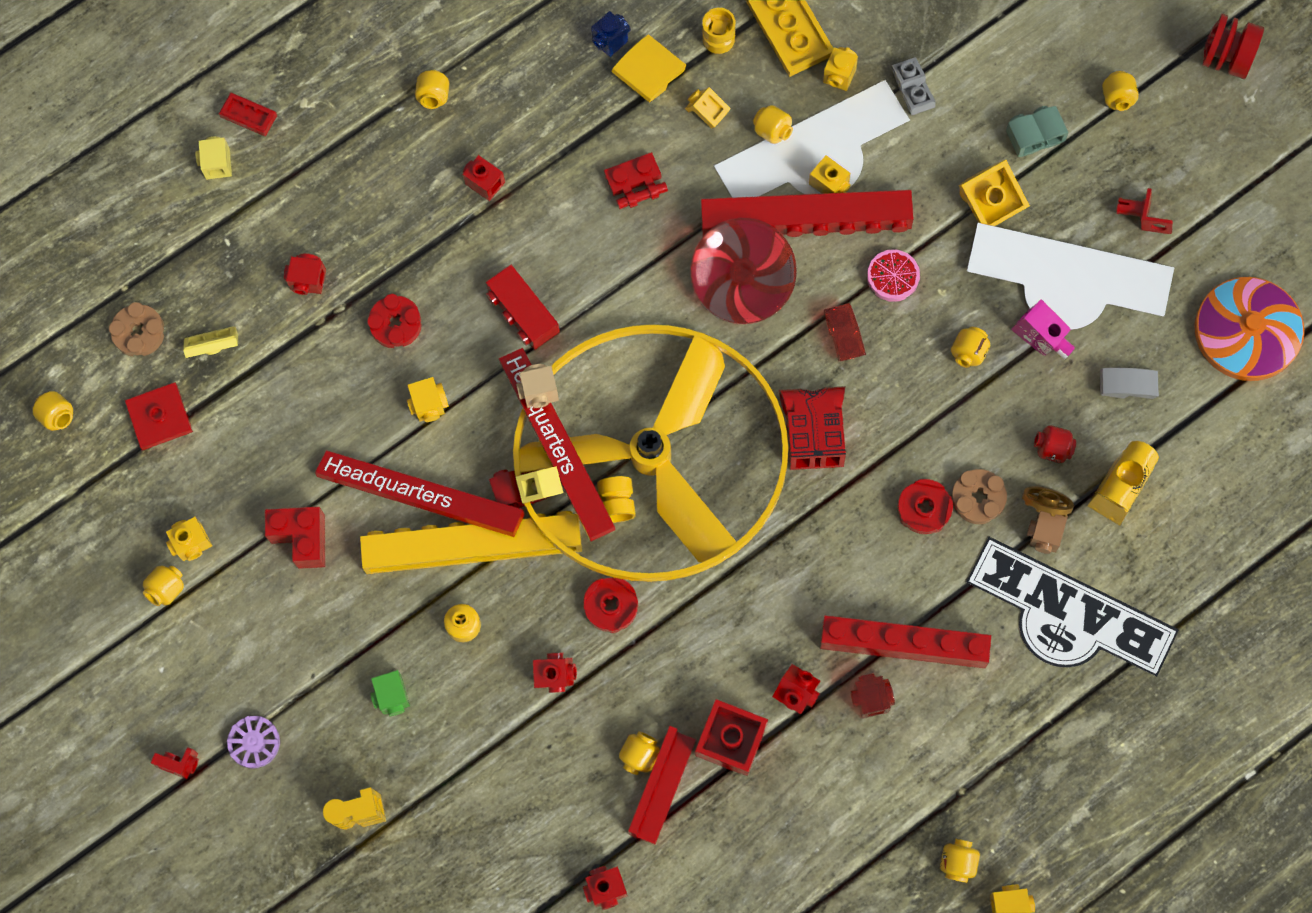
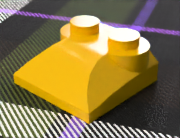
[958,160,1030,226]

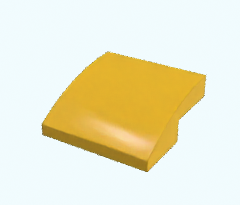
[612,34,686,103]

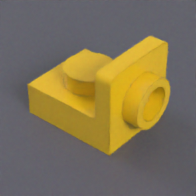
[685,87,731,129]

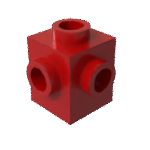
[533,653,577,693]
[772,664,821,714]
[582,866,628,910]

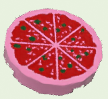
[867,250,920,302]

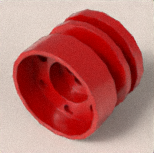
[1202,14,1265,80]

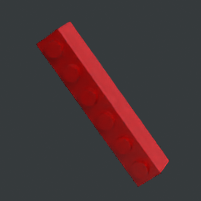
[820,615,992,669]

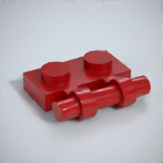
[604,152,668,209]

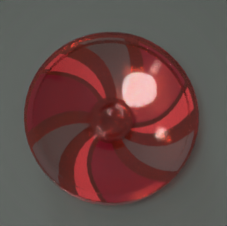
[690,218,797,325]

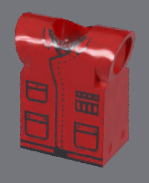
[779,386,846,470]

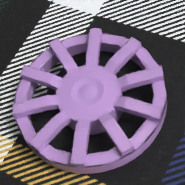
[227,716,280,768]

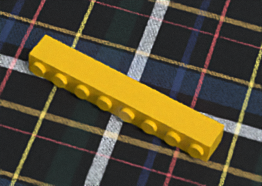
[360,511,582,574]

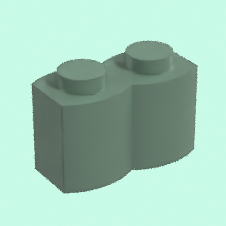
[1006,106,1069,157]

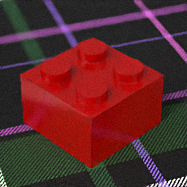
[695,699,768,777]

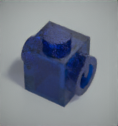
[591,11,631,57]

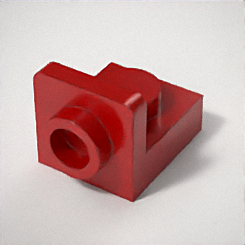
[151,747,199,779]

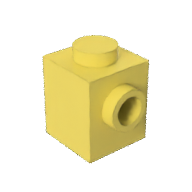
[195,136,232,180]
[516,466,563,503]

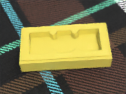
[183,326,238,358]

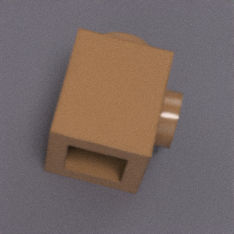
[1027,511,1068,554]

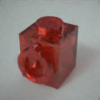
[850,674,895,719]

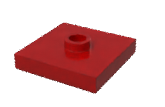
[125,382,193,450]

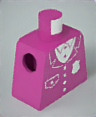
[1011,299,1075,360]

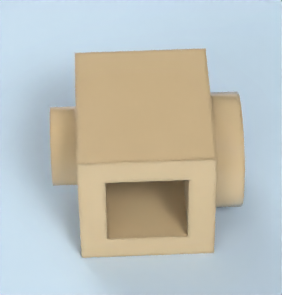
[516,364,559,408]

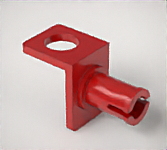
[1116,188,1173,234]

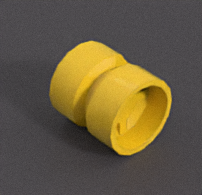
[702,8,736,54]
[597,476,636,523]

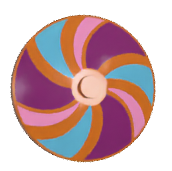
[1195,277,1304,381]

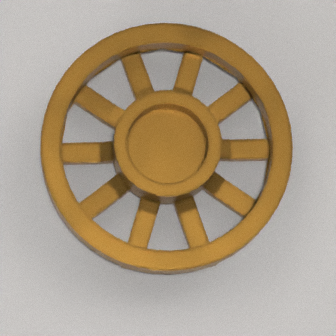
[1022,486,1074,517]

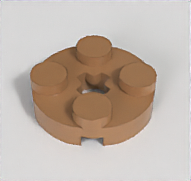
[109,302,164,357]
[951,469,1007,524]

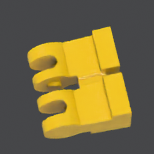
[323,787,386,830]

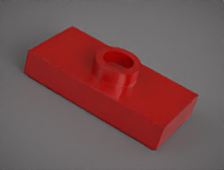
[219,92,277,137]

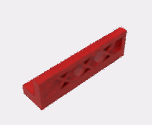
[628,726,696,845]

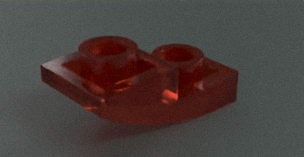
[824,303,866,361]

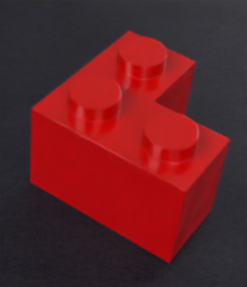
[265,507,325,569]

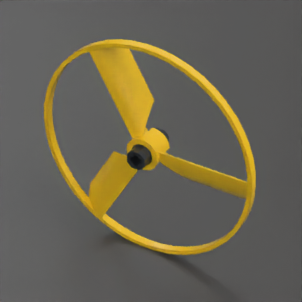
[513,325,788,582]

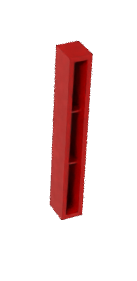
[701,190,914,241]

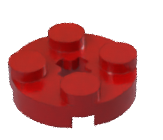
[368,294,422,348]
[898,479,953,534]
[584,577,638,633]

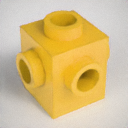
[166,517,213,561]

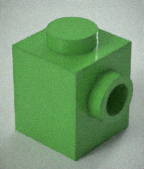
[370,670,410,716]

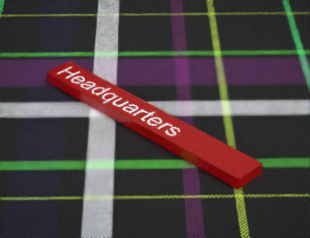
[499,348,616,541]
[315,450,525,537]

